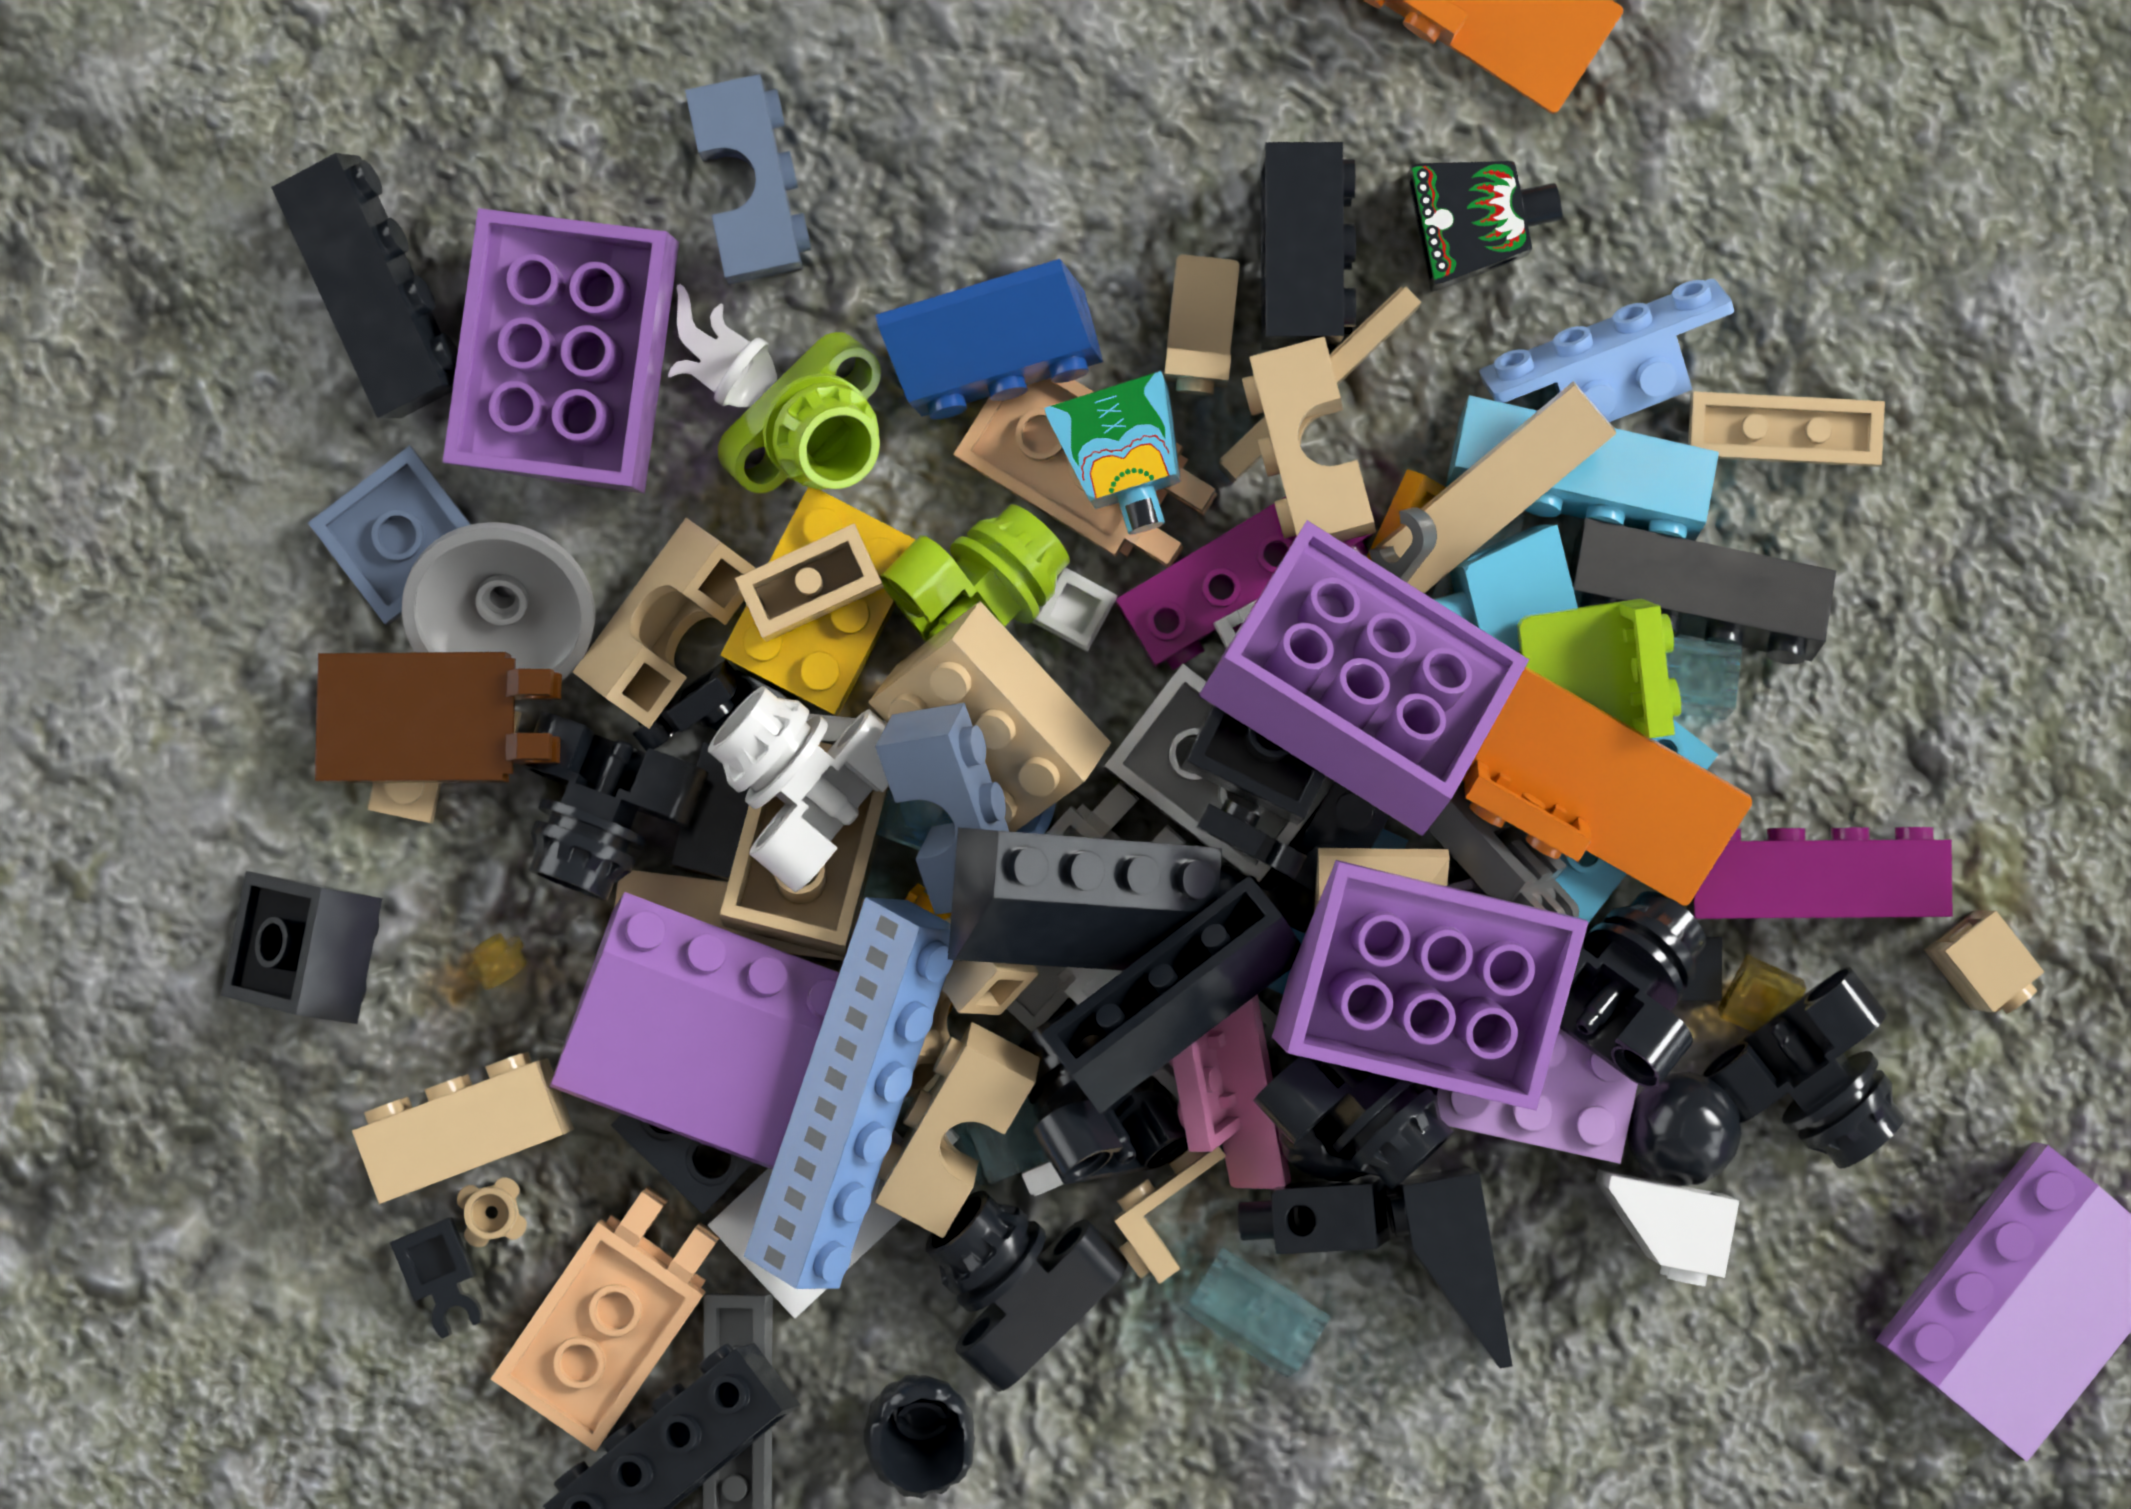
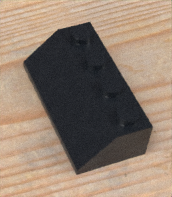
[948,827,1222,971]

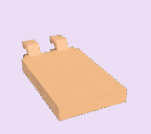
[953,378,1217,568]
[491,1186,720,1452]

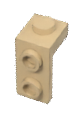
[1164,254,1240,396]
[1114,1146,1226,1284]

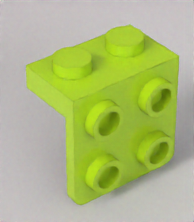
[1517,598,1681,738]

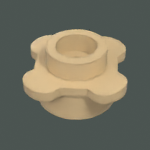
[457,1177,527,1247]

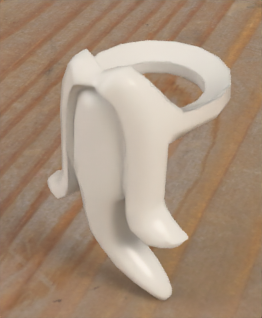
[668,284,777,407]

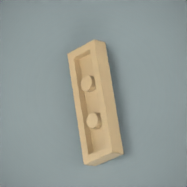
[1688,391,1885,467]

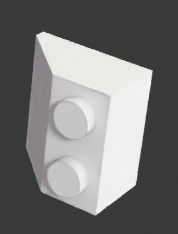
[1596,1169,1739,1286]

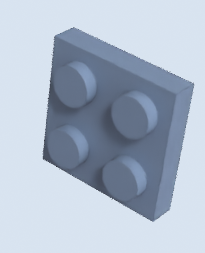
[308,445,471,625]

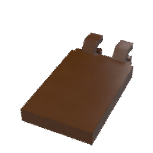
[315,652,562,783]

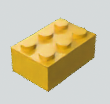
[720,487,916,716]

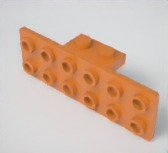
[1363,0,1623,114]
[1462,667,1753,906]

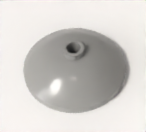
[402,522,595,681]

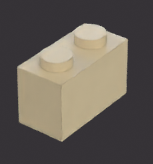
[735,524,884,642]
[1924,911,2044,1014]

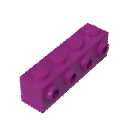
[1115,496,1374,671]
[1687,827,1953,919]

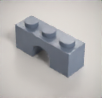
[685,74,811,285]
[875,702,1009,915]

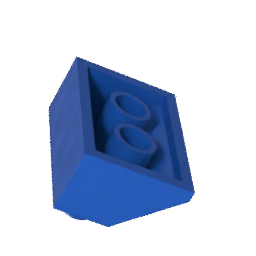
[875,259,1103,419]

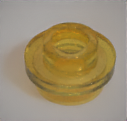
[465,933,528,990]

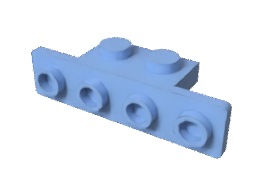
[1479,279,1734,422]

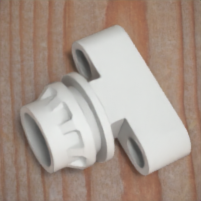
[708,686,889,892]

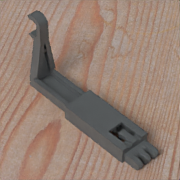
[1369,507,1579,918]

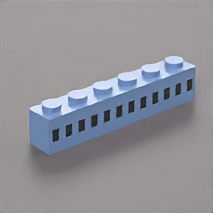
[744,897,954,1289]

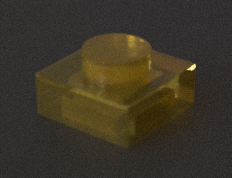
[1718,954,1807,1032]

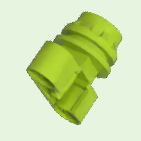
[718,332,881,493]
[880,504,1070,642]

